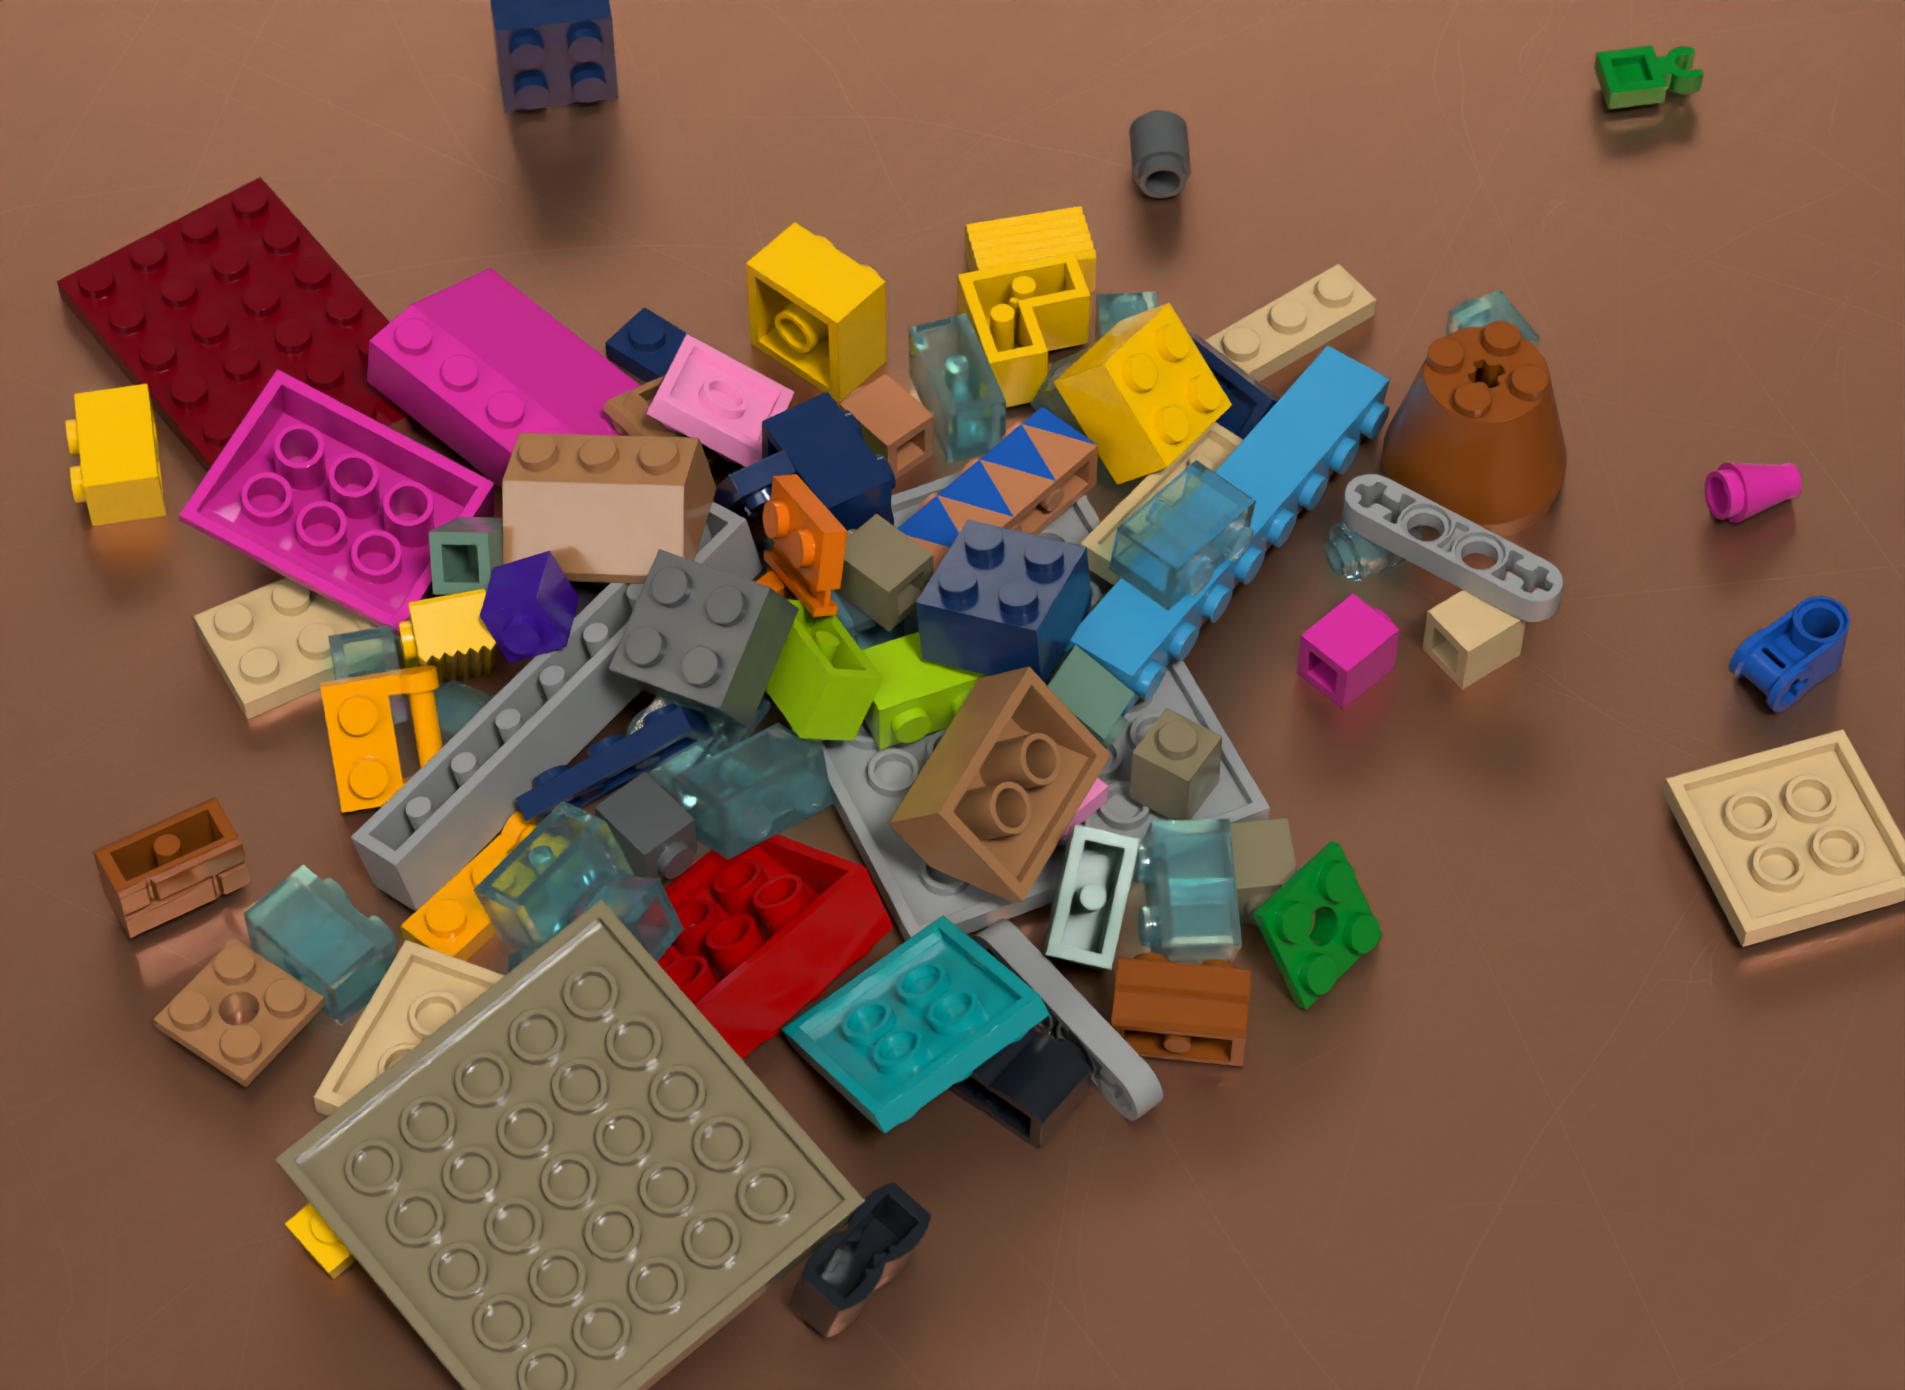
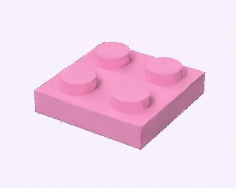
[646,334,794,467]

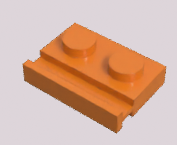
[763,474,848,617]

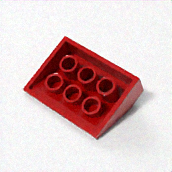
[624,822,894,1060]

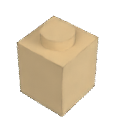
[1422,590,1526,690]

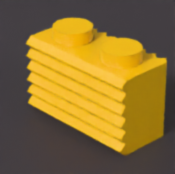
[964,206,1097,293]
[398,588,496,686]

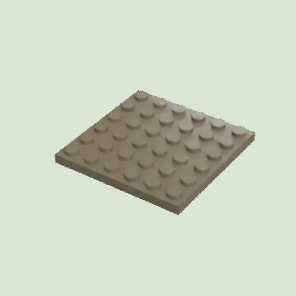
[275,899,865,1390]

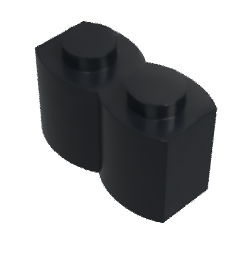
[948,1027,1092,1148]
[789,1182,931,1338]

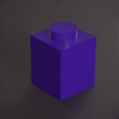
[480,551,579,663]

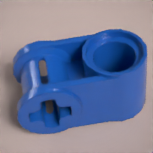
[1729,596,1850,713]

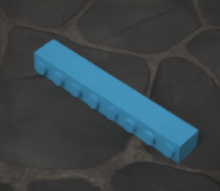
[1064,345,1390,717]

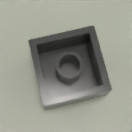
[609,549,799,729]

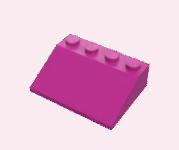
[367,268,641,489]
[179,369,495,636]

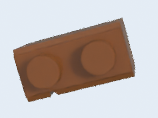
[93,797,251,938]
[1111,953,1252,1066]

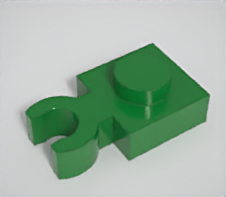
[1594,45,1703,109]

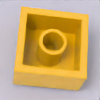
[746,222,887,403]
[1053,303,1232,485]

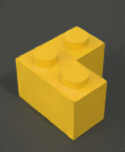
[958,252,1090,411]

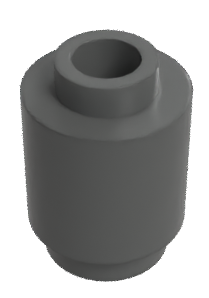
[1129,110,1191,198]

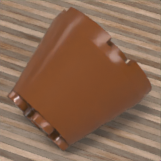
[1381,321,1567,538]

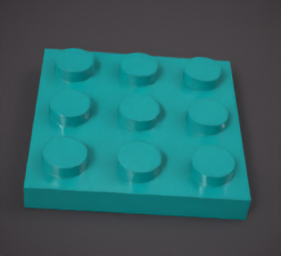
[782,915,1050,1134]

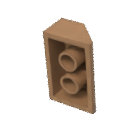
[502,433,717,584]
[888,666,1111,903]

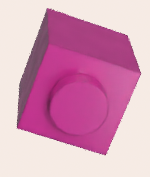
[1297,593,1400,709]

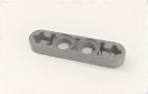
[1342,474,1563,622]
[973,918,1164,1121]

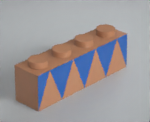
[897,406,1098,621]

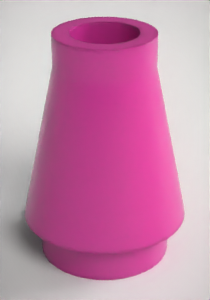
[1705,462,1802,523]

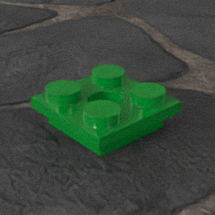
[1253,841,1383,1009]

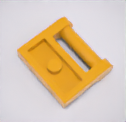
[320,665,443,813]

